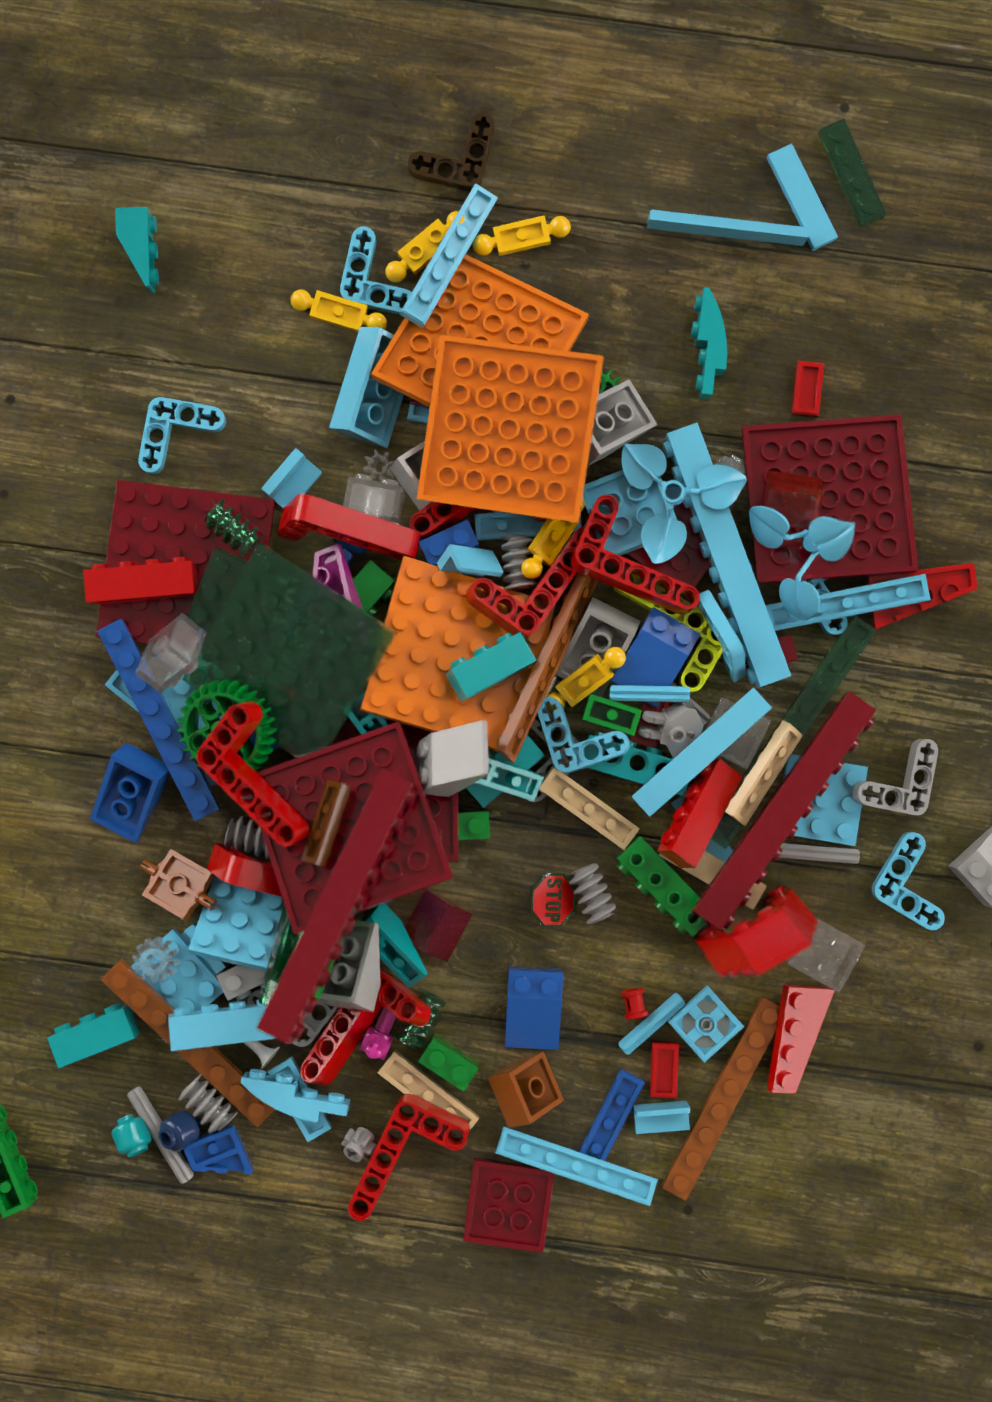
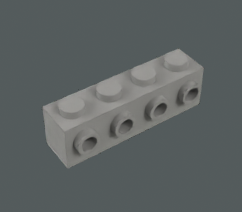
[216,933,301,1001]

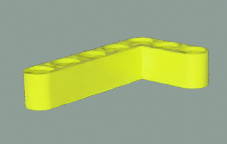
[613,574,722,693]

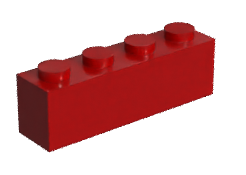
[83,557,199,605]
[657,759,743,868]

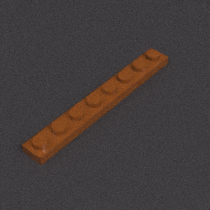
[496,562,598,763]
[101,958,275,1127]
[661,996,780,1201]

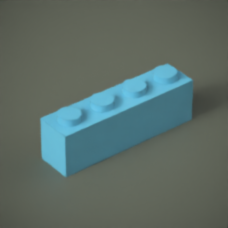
[168,998,276,1051]

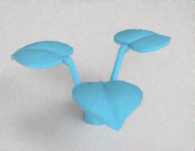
[621,444,747,564]
[749,506,855,621]

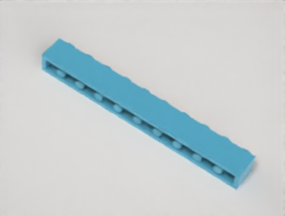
[662,423,791,688]

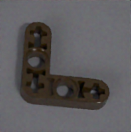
[408,113,494,191]

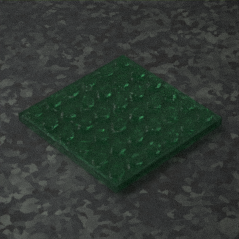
[182,543,397,758]

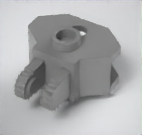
[638,700,704,758]

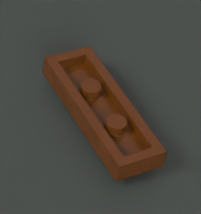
[301,780,351,867]

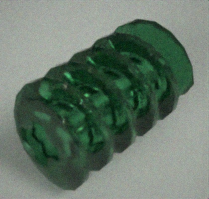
[205,499,264,558]
[394,988,446,1049]

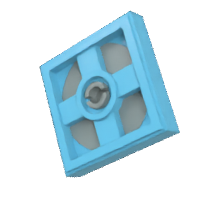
[668,985,744,1063]

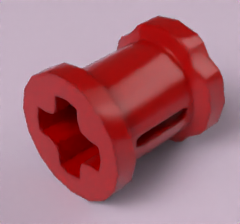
[620,987,649,1019]

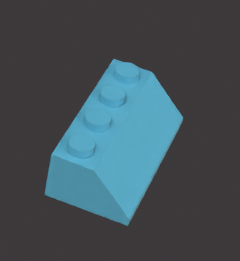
[329,327,404,448]

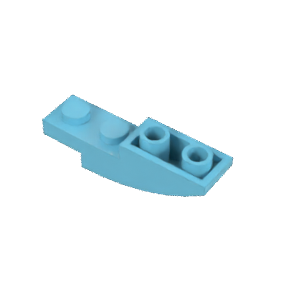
[241,1069,351,1123]

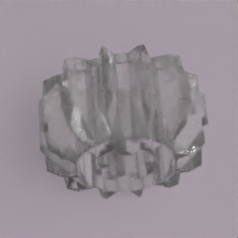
[132,936,180,984]

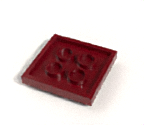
[626,501,711,598]
[463,1158,554,1253]

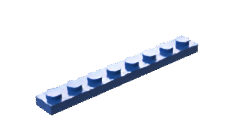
[97,619,221,821]

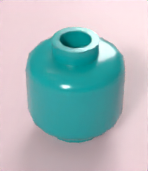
[112,1114,152,1158]

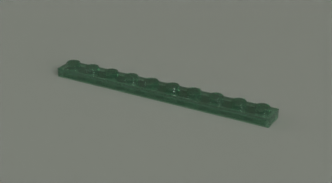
[711,615,877,849]

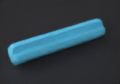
[610,685,690,702]
[618,993,686,1055]

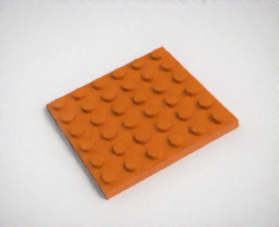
[371,254,589,407]
[417,335,604,523]
[360,556,556,751]

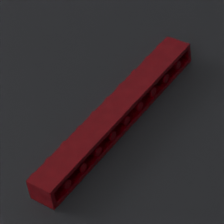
[691,691,876,931]
[256,769,417,1044]

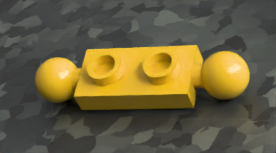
[385,211,464,283]
[473,216,571,256]
[290,289,387,333]
[521,498,585,579]
[547,647,626,713]

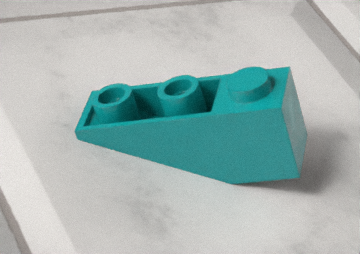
[115,207,159,294]

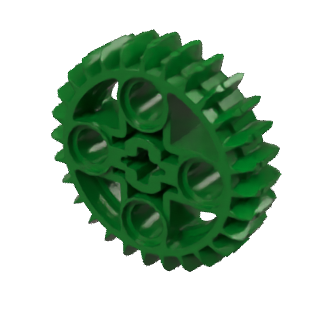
[177,679,277,778]

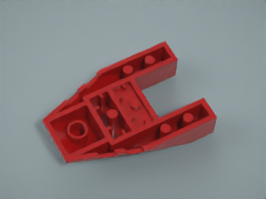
[694,885,818,977]

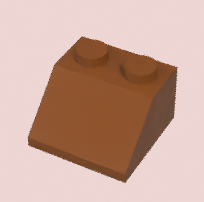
[488,1051,564,1128]

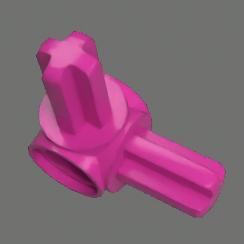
[359,1006,396,1060]

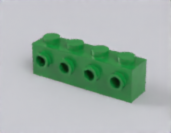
[616,835,706,937]
[0,1104,38,1218]

